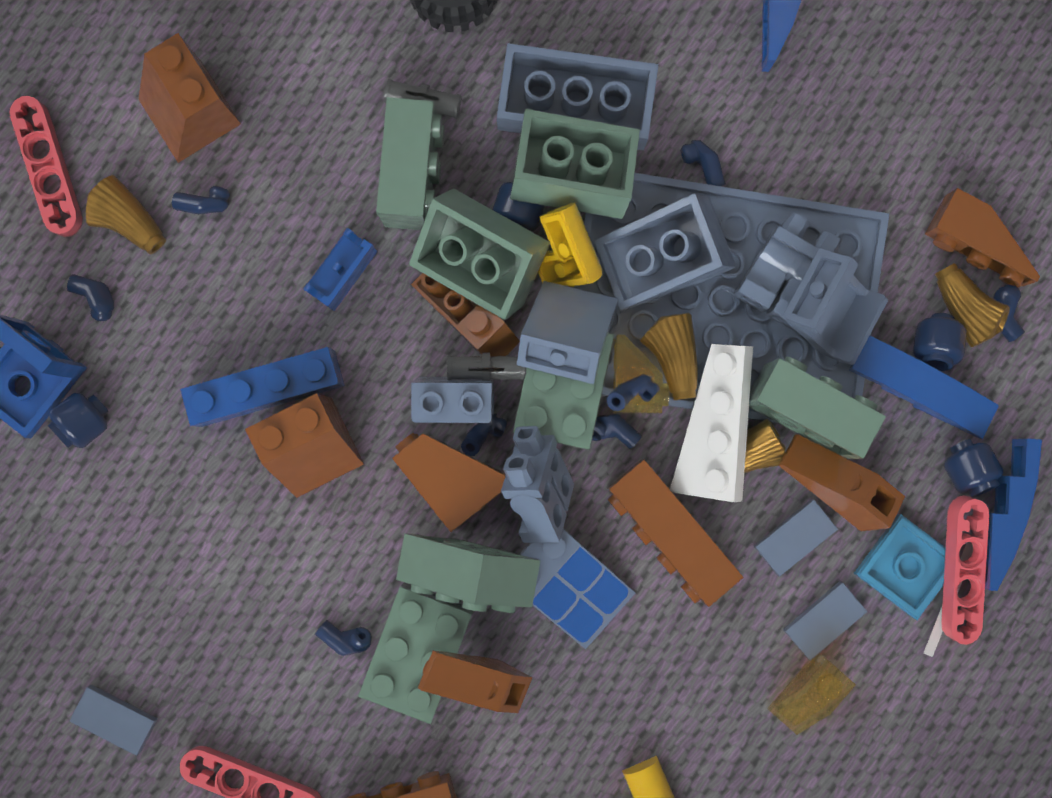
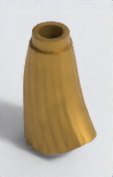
[86,175,166,254]
[935,263,1010,348]
[640,313,698,400]
[744,419,786,473]

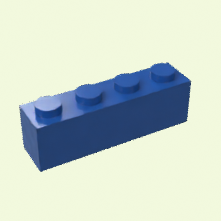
[180,347,345,427]

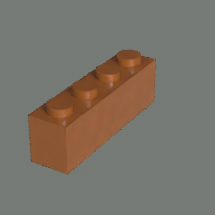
[607,459,744,607]

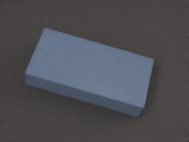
[754,499,838,577]
[783,581,867,660]
[69,685,158,756]

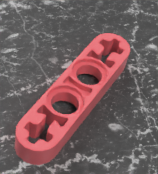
[10,96,83,237]
[941,495,989,645]
[179,746,322,798]

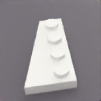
[670,344,753,502]

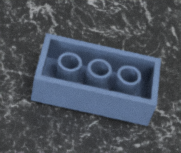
[497,43,659,151]

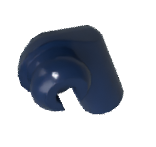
[680,140,726,186]
[171,186,230,215]
[67,274,114,321]
[993,284,1025,342]
[607,374,660,411]
[461,414,507,456]
[592,414,642,450]
[314,620,372,656]

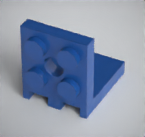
[0,315,87,438]

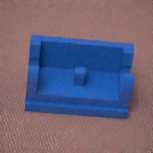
[303,228,377,311]

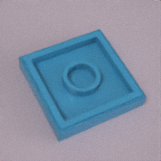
[854,514,962,620]

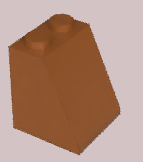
[139,33,241,163]
[245,393,364,498]
[392,433,506,533]

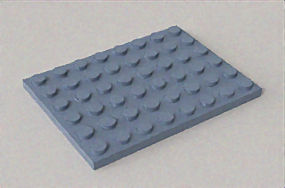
[574,173,889,424]

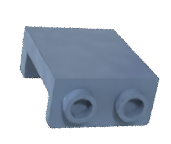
[782,248,888,365]
[517,281,618,384]
[411,376,494,423]

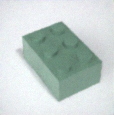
[376,97,445,230]
[510,109,640,219]
[409,188,550,320]
[513,333,614,450]
[749,357,886,459]
[396,533,540,613]
[358,582,473,724]

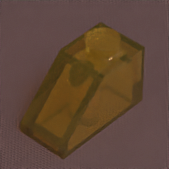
[613,334,669,414]
[767,654,856,735]

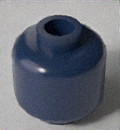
[492,182,545,232]
[913,313,967,371]
[48,393,108,448]
[944,439,1003,498]

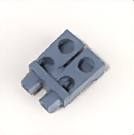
[733,213,842,331]
[501,426,574,543]

